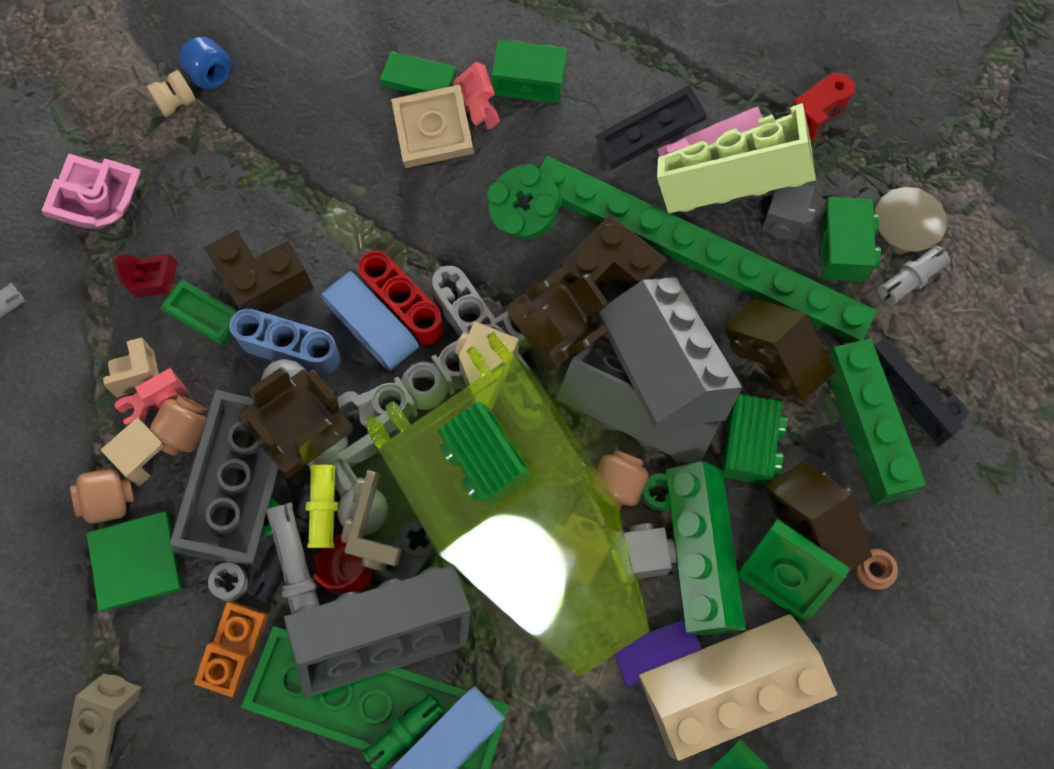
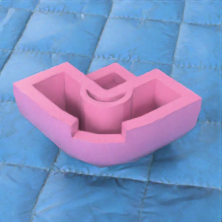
[42,154,141,229]

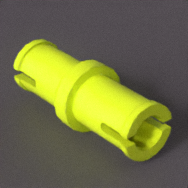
[305,465,338,548]

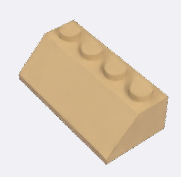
[639,614,837,761]

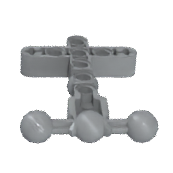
[261,266,549,535]

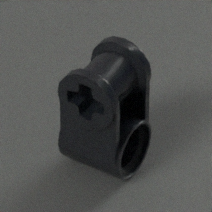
[371,521,441,586]

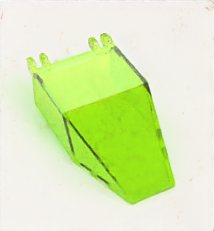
[365,332,650,676]

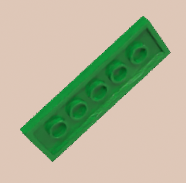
[241,626,510,769]

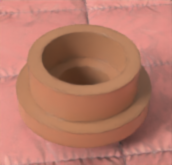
[855,549,898,590]

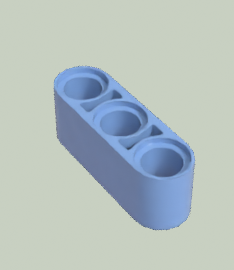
[320,271,419,371]
[229,308,341,376]
[391,686,505,769]

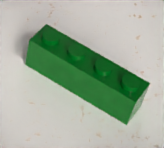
[828,339,926,506]
[666,461,745,636]

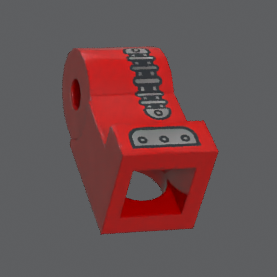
[788,73,855,142]

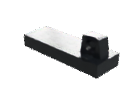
[595,85,707,169]
[874,337,970,446]

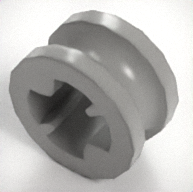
[208,562,249,602]

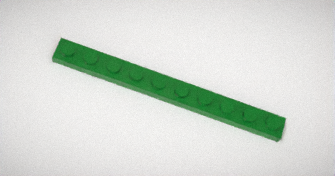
[539,156,877,343]

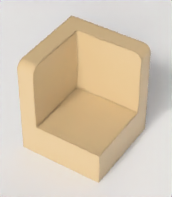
[103,337,159,397]
[101,417,164,486]

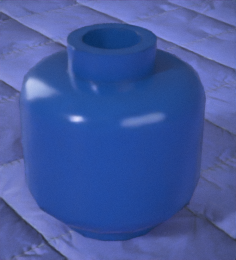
[179,37,232,89]

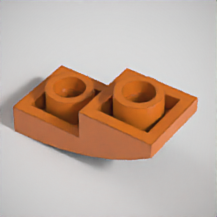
[194,601,270,698]

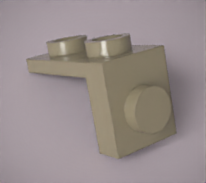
[341,470,402,571]
[61,674,141,769]

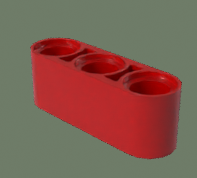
[358,251,444,347]

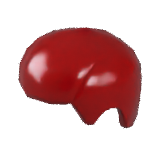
[313,534,375,595]

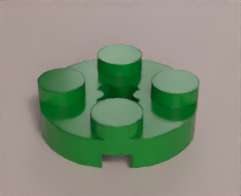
[487,164,562,240]

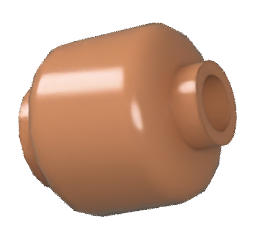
[150,395,207,456]
[590,450,649,511]
[70,468,134,524]

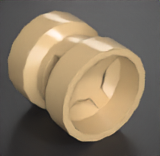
[146,70,196,118]

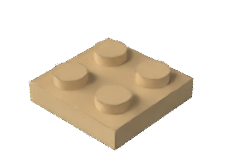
[391,85,474,168]

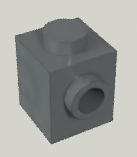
[761,184,816,241]

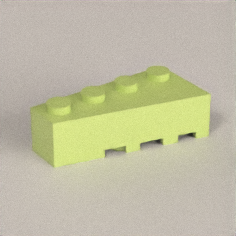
[657,103,816,213]

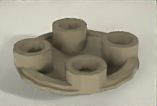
[874,187,947,255]

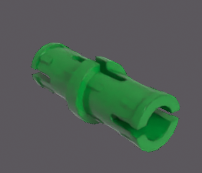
[362,693,446,769]

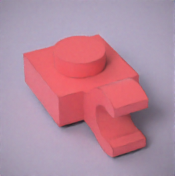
[453,62,500,130]
[114,368,188,426]

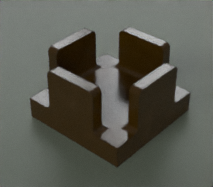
[504,266,608,371]
[237,367,353,479]

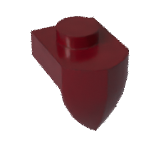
[113,254,178,298]

